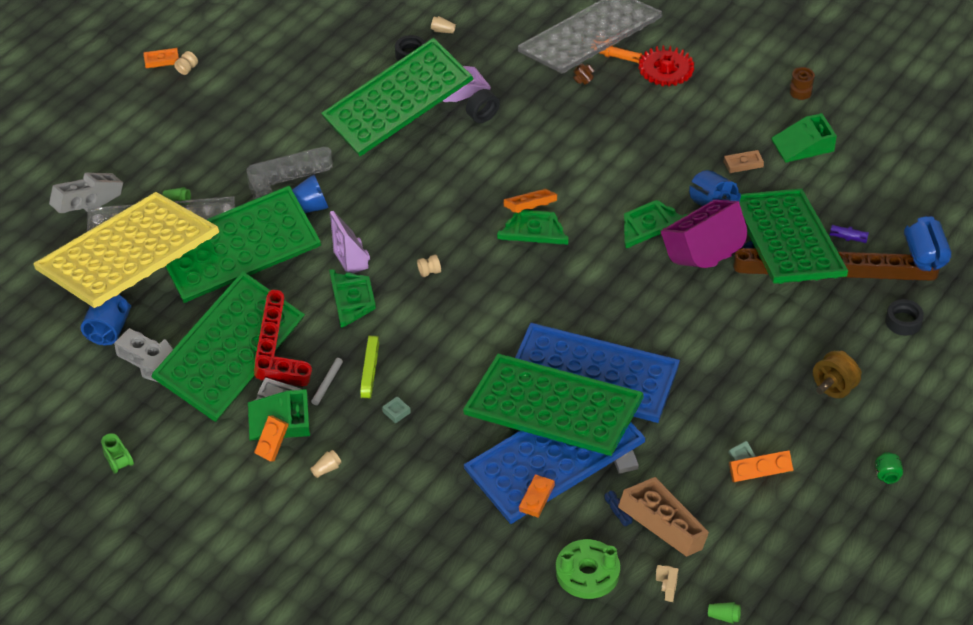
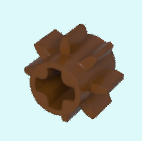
[573,63,594,85]

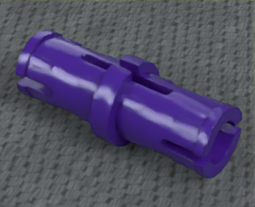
[830,225,869,243]

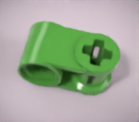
[101,434,134,474]

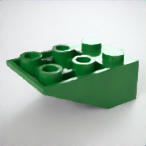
[771,113,837,163]
[248,389,310,441]

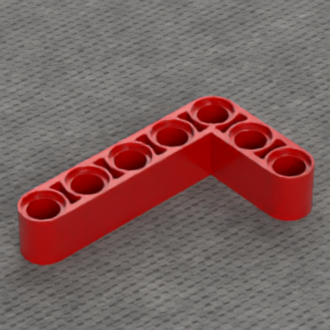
[254,290,312,386]

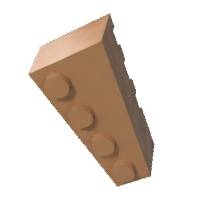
[618,477,709,557]

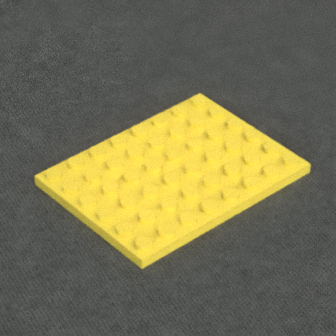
[33,192,219,308]

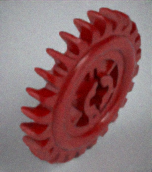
[638,45,694,87]

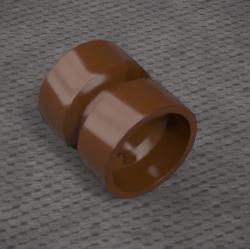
[790,67,815,100]

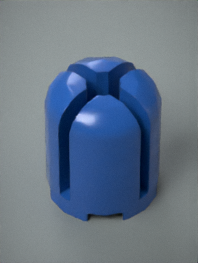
[689,170,741,206]
[904,217,952,271]

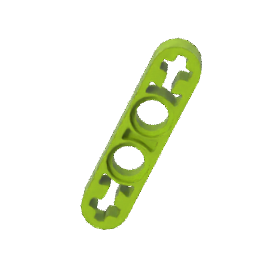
[361,336,379,398]

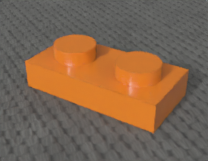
[143,48,179,68]
[254,416,289,461]
[519,474,555,518]

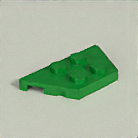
[624,200,687,249]
[497,210,569,245]
[329,269,376,328]

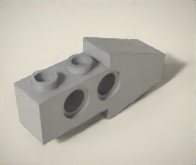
[49,172,123,213]
[114,328,173,382]

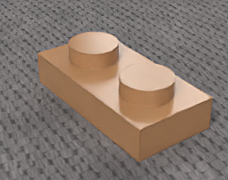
[724,150,764,173]

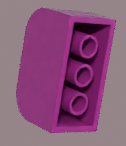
[661,199,747,268]

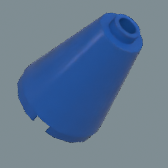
[292,175,329,213]

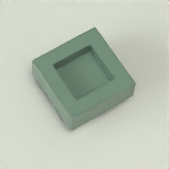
[382,397,411,423]
[728,441,756,461]

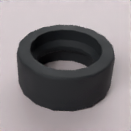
[395,35,426,61]
[466,89,500,123]
[885,299,924,336]

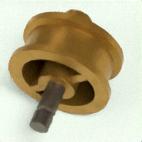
[813,351,862,398]

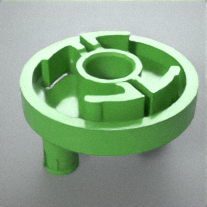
[556,539,620,599]

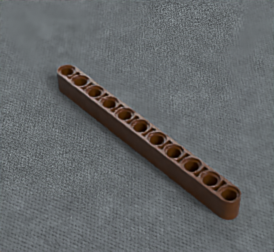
[733,248,940,281]

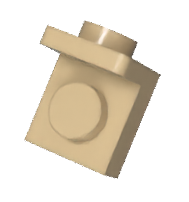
[656,565,678,602]

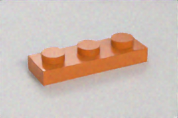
[504,189,557,213]
[729,450,793,482]

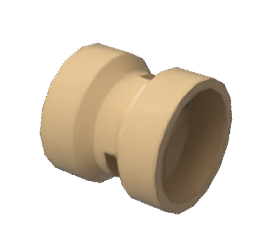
[174,51,198,75]
[417,255,441,277]

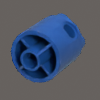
[81,294,131,346]

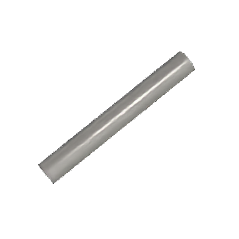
[311,358,343,405]

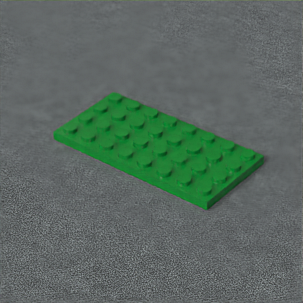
[322,38,473,157]
[165,186,321,303]
[739,189,848,284]
[151,271,305,422]
[463,354,644,456]

